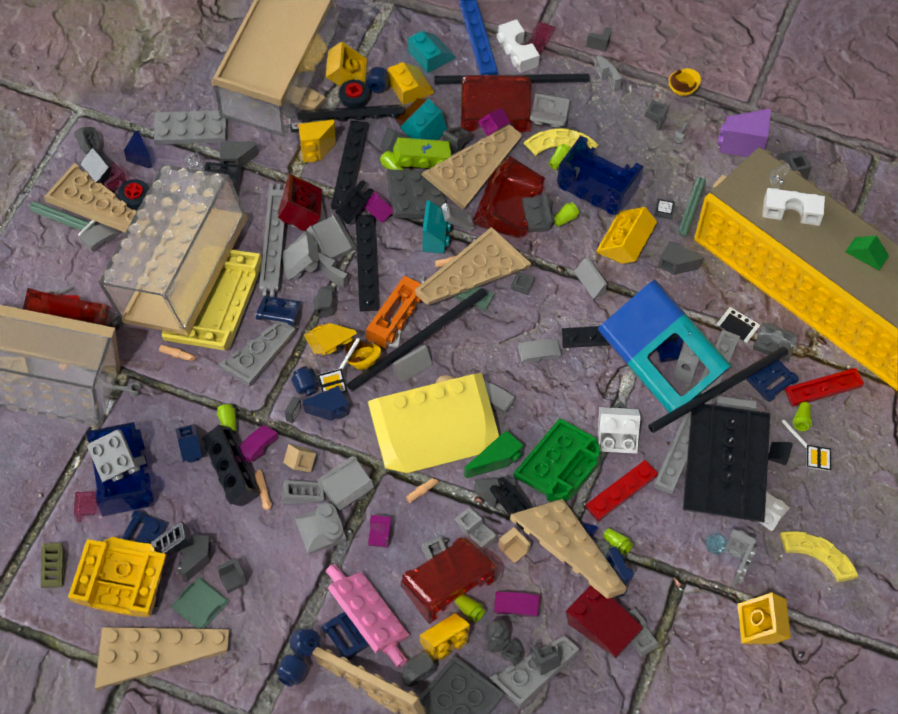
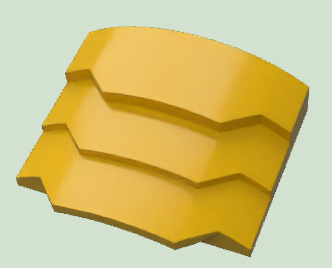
[68,537,167,617]

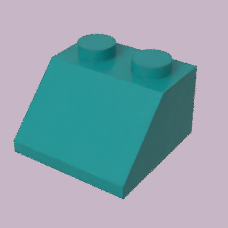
[408,31,455,73]
[400,99,448,140]
[422,200,451,254]

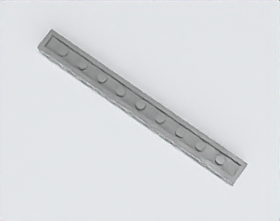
[654,329,740,494]

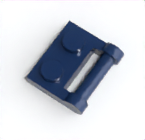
[256,296,301,326]
[746,360,799,402]
[121,510,167,545]
[605,546,634,597]
[321,611,370,660]

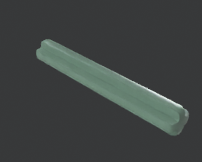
[678,177,706,236]
[29,201,96,230]

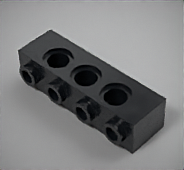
[202,425,259,507]

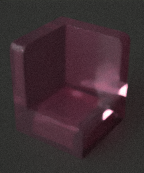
[101,162,126,193]
[73,491,99,522]

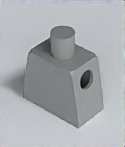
[673,343,700,385]

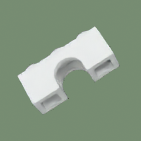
[497,20,540,73]
[763,188,825,226]

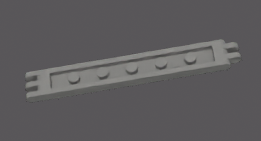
[259,183,286,297]

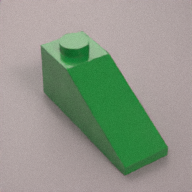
[464,430,523,478]

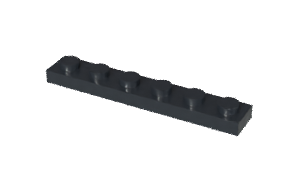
[297,104,403,123]
[331,120,368,210]
[355,215,378,312]
[562,326,677,348]

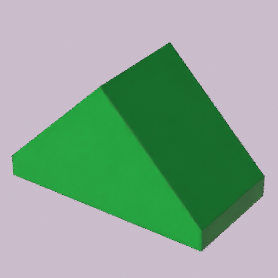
[845,236,889,271]

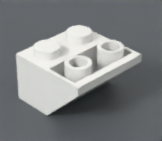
[598,407,640,454]

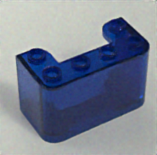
[557,135,644,215]
[86,422,154,517]

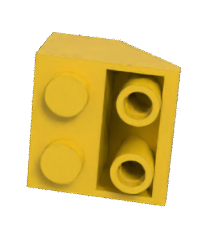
[303,323,357,355]
[420,613,470,662]

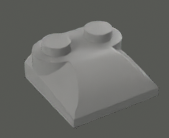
[295,503,346,555]

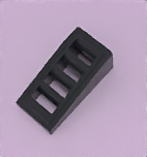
[151,522,193,557]

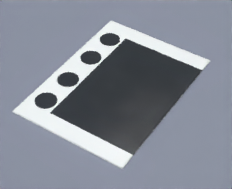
[716,307,760,343]

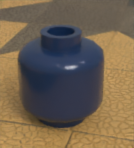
[366,67,390,93]
[291,366,320,397]
[289,628,321,656]
[276,653,308,687]

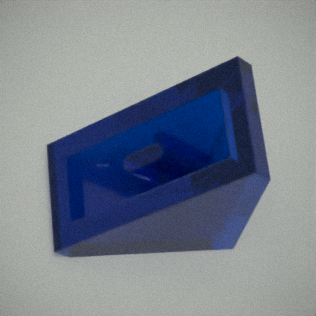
[124,130,152,168]

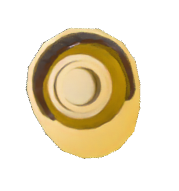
[669,68,701,97]
[345,339,381,370]

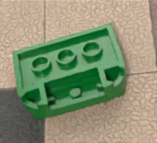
[513,418,601,503]

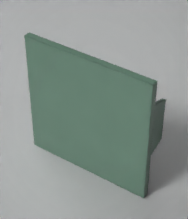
[170,577,230,629]

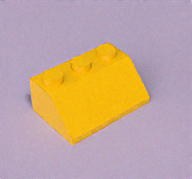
[596,207,657,264]

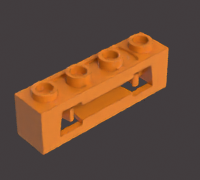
[366,276,422,349]

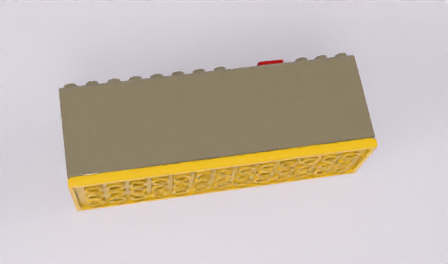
[694,147,898,391]

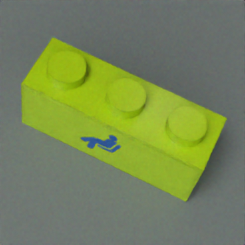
[393,138,451,168]

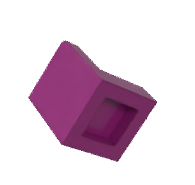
[478,108,511,136]
[365,191,392,222]
[368,515,391,548]

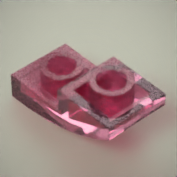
[526,22,555,55]

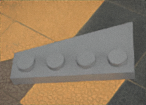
[218,321,296,387]
[490,636,580,708]

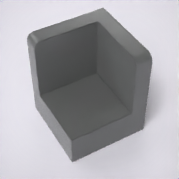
[586,27,612,52]
[645,100,669,131]
[380,128,409,152]
[217,558,247,593]
[530,646,560,675]

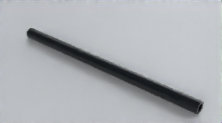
[434,74,589,84]
[347,288,487,392]
[648,346,788,433]

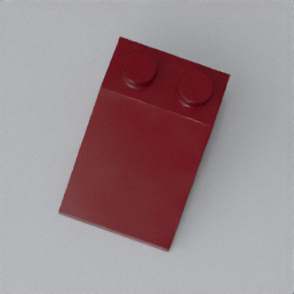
[278,174,322,231]
[566,585,643,658]

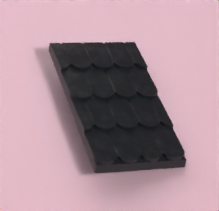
[682,404,771,523]

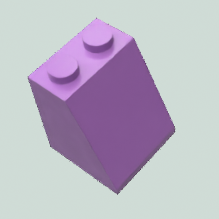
[717,109,771,157]

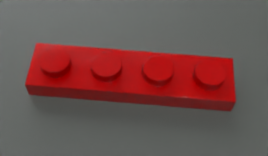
[785,368,864,407]
[585,460,658,522]

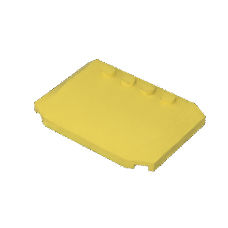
[161,250,262,351]
[368,373,499,474]

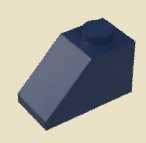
[303,385,349,421]
[175,424,202,463]

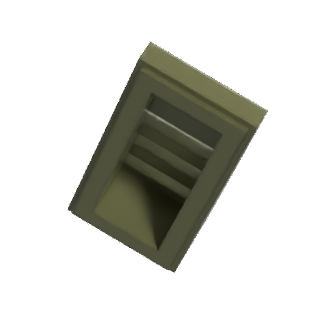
[41,543,65,588]

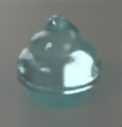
[706,534,727,554]

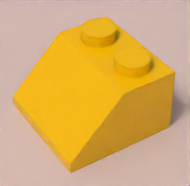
[326,41,367,86]
[388,62,434,106]
[298,120,336,163]
[738,593,791,644]

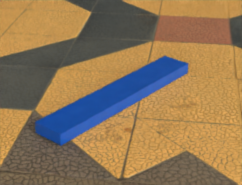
[459,0,498,75]

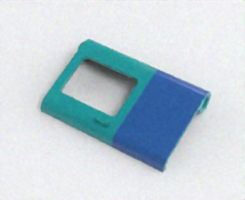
[598,280,732,412]

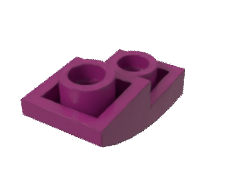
[239,425,278,462]
[494,592,540,617]

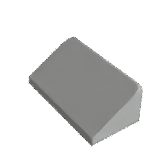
[575,257,607,299]
[393,345,432,383]

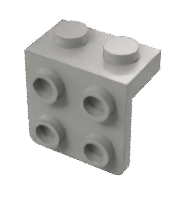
[530,92,570,128]
[88,430,146,482]
[724,529,757,588]

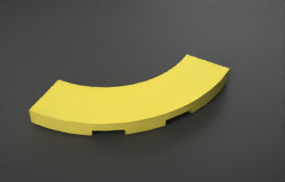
[523,128,598,158]
[779,531,858,582]

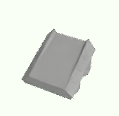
[306,214,357,260]
[282,231,319,281]
[317,456,374,511]

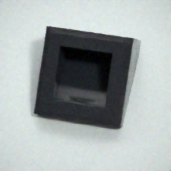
[768,442,793,466]

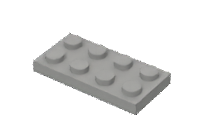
[154,110,226,145]

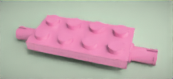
[326,564,409,668]

